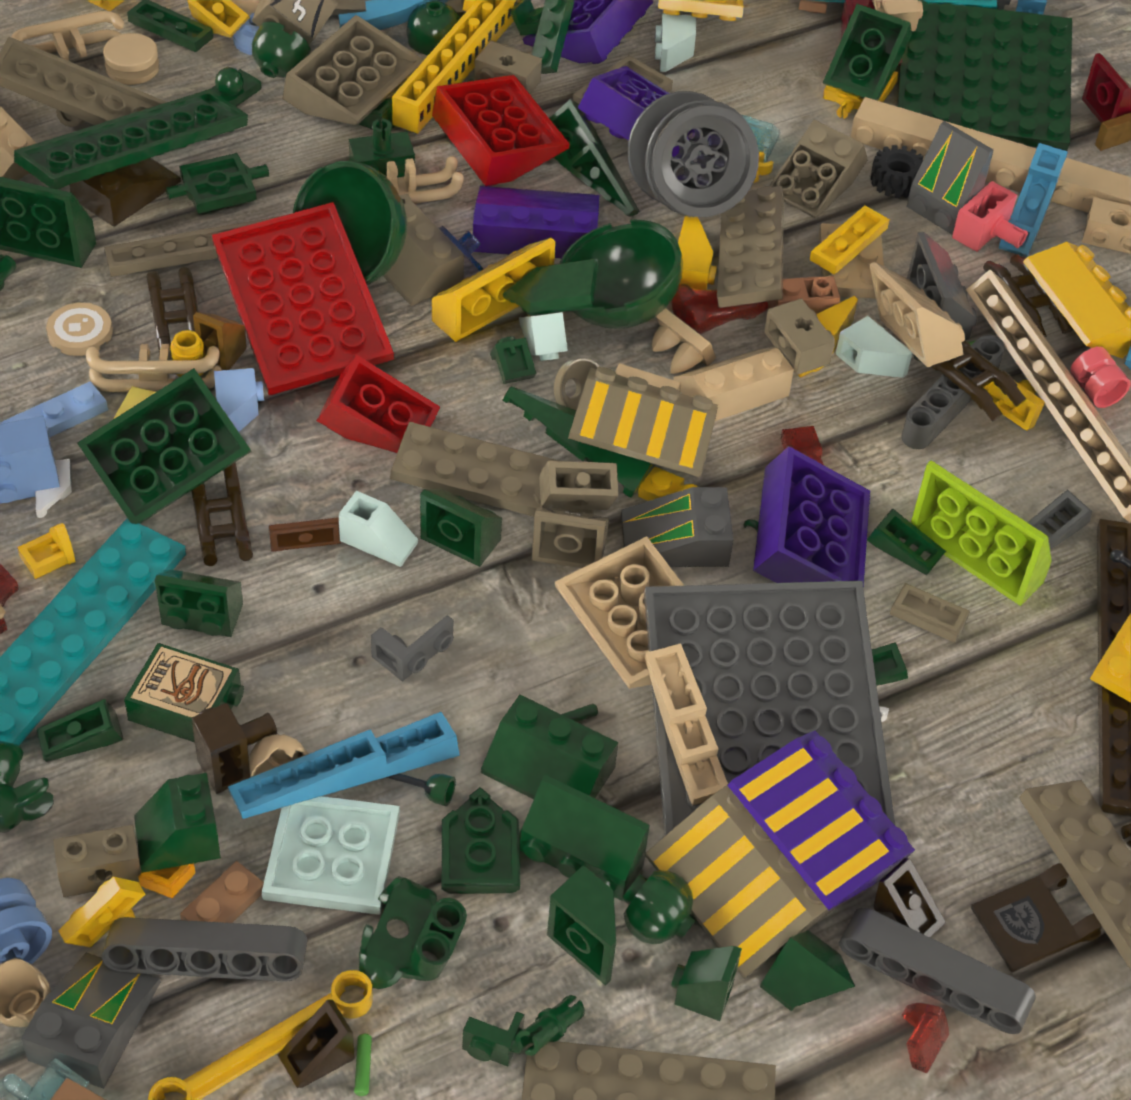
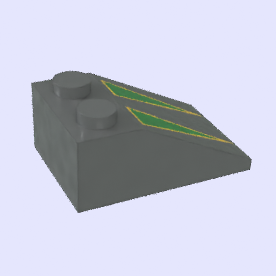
[907,121,994,235]
[621,487,734,567]
[21,952,161,1089]

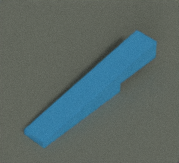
[228,712,460,819]

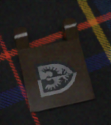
[971,863,1103,973]

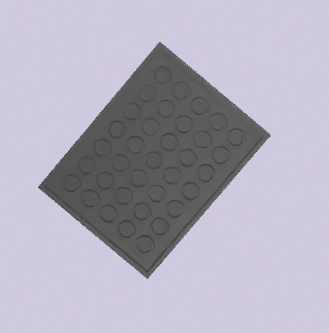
[644,581,895,836]

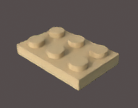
[819,223,884,299]

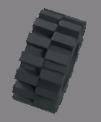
[870,145,924,199]

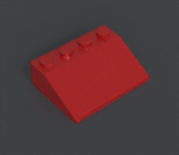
[432,75,570,186]

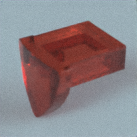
[902,1003,949,1073]

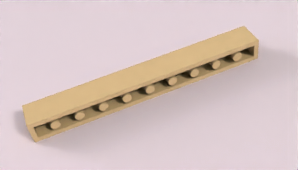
[850,97,1131,213]
[966,269,1131,523]

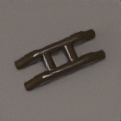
[983,254,1074,337]
[147,267,199,356]
[913,340,1027,422]
[191,462,253,566]

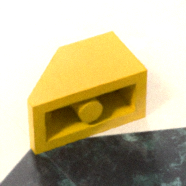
[187,0,250,38]

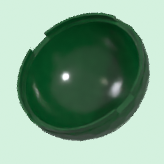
[293,161,407,285]
[559,219,683,329]

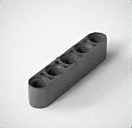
[901,335,1005,449]
[839,908,1036,1034]
[102,917,308,981]

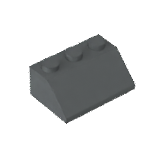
[907,232,977,340]

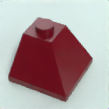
[1082,53,1131,123]

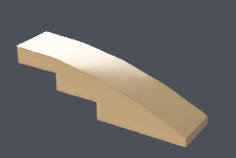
[645,643,728,806]

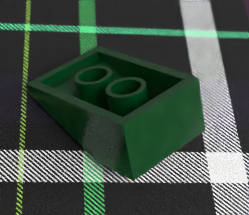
[823,4,912,101]

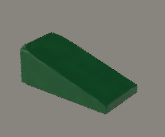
[36,699,124,762]

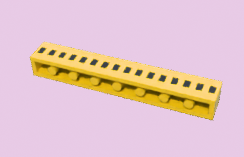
[392,0,520,134]

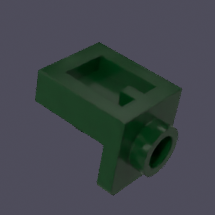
[511,0,543,36]
[490,336,537,384]

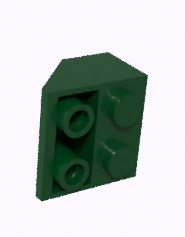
[155,569,243,637]

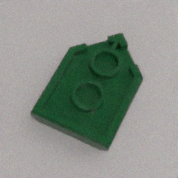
[502,259,598,316]
[441,787,520,894]

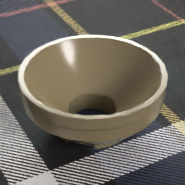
[554,358,600,411]

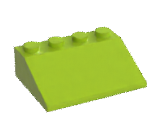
[911,460,1052,606]

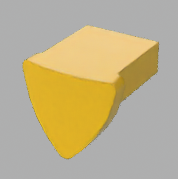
[17,523,76,579]

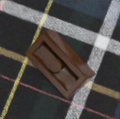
[269,517,341,552]

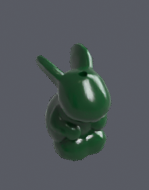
[0,741,54,833]

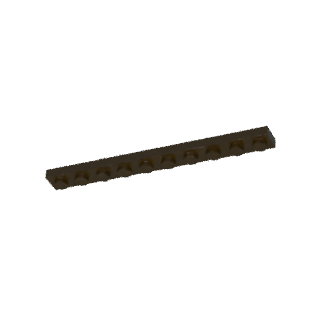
[1097,519,1131,817]

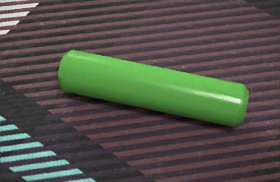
[354,1033,372,1096]

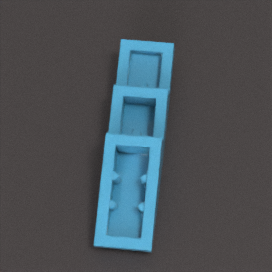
[338,0,449,30]

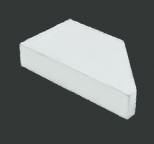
[35,459,72,518]

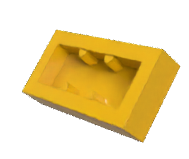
[983,380,1045,431]

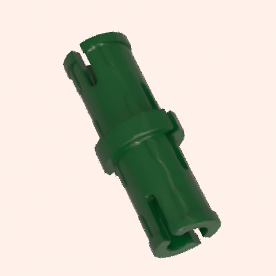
[516,995,585,1056]

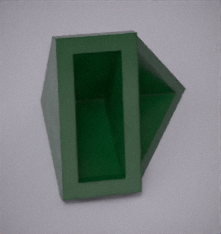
[760,930,855,1011]

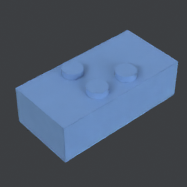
[0,416,60,504]

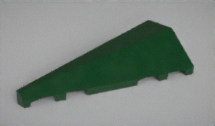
[549,99,640,217]
[502,386,656,498]

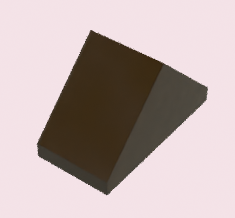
[278,1000,355,1088]

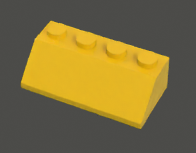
[432,238,556,342]
[1023,242,1131,359]

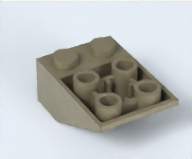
[769,119,868,218]

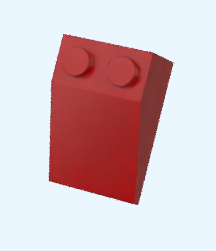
[316,354,440,453]

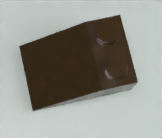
[69,158,181,227]

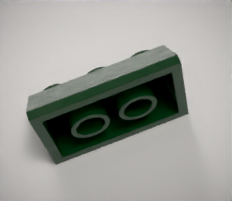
[481,694,619,799]
[520,774,650,901]

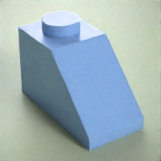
[214,368,264,432]

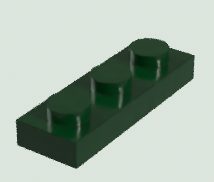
[127,0,213,52]
[531,0,575,74]

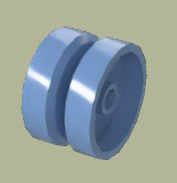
[0,878,52,964]

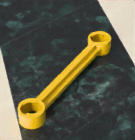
[148,970,373,1100]

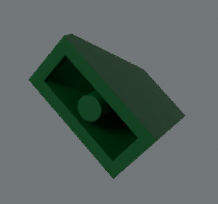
[671,946,742,1021]

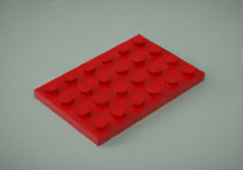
[212,202,394,396]

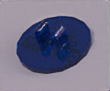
[439,225,483,272]

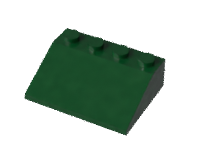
[0,177,96,268]
[77,368,252,524]

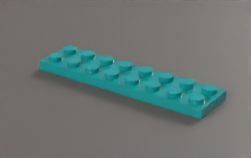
[0,518,186,745]

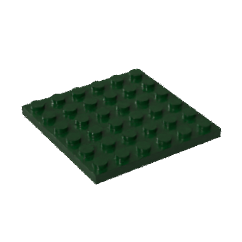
[897,0,1072,151]

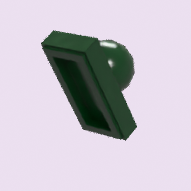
[210,67,262,106]

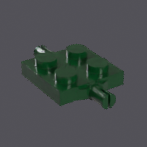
[166,153,269,214]

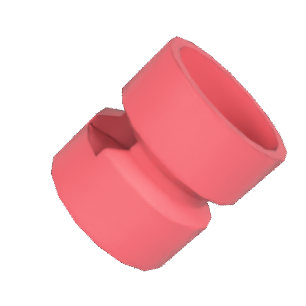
[1070,347,1131,408]

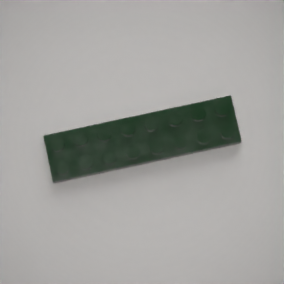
[14,89,248,189]

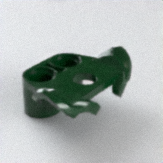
[359,876,467,989]

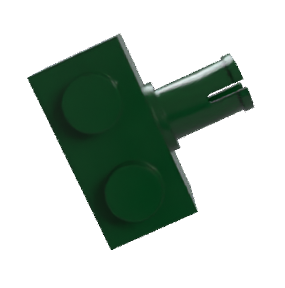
[349,119,415,178]

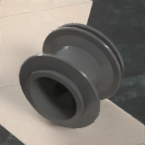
[628,91,759,217]

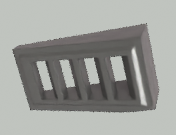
[1027,489,1092,550]

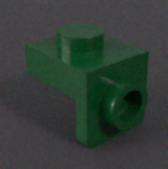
[462,1012,525,1067]

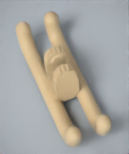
[11,11,125,61]
[387,156,464,204]
[86,344,222,392]

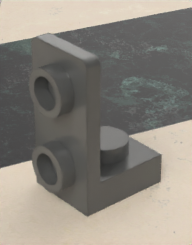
[371,615,454,682]

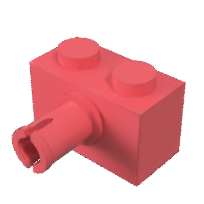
[952,181,1028,252]

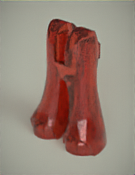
[671,284,768,335]

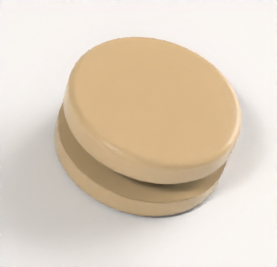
[103,33,159,85]

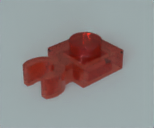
[780,426,824,465]

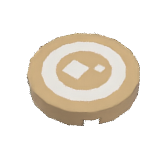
[46,302,113,356]

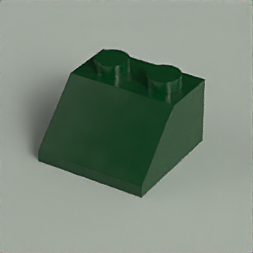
[420,489,502,567]
[134,773,221,873]
[547,865,616,986]

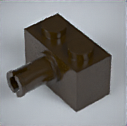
[191,703,278,794]

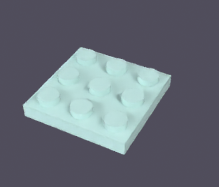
[262,796,400,915]

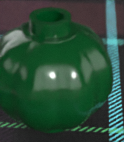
[622,870,696,944]

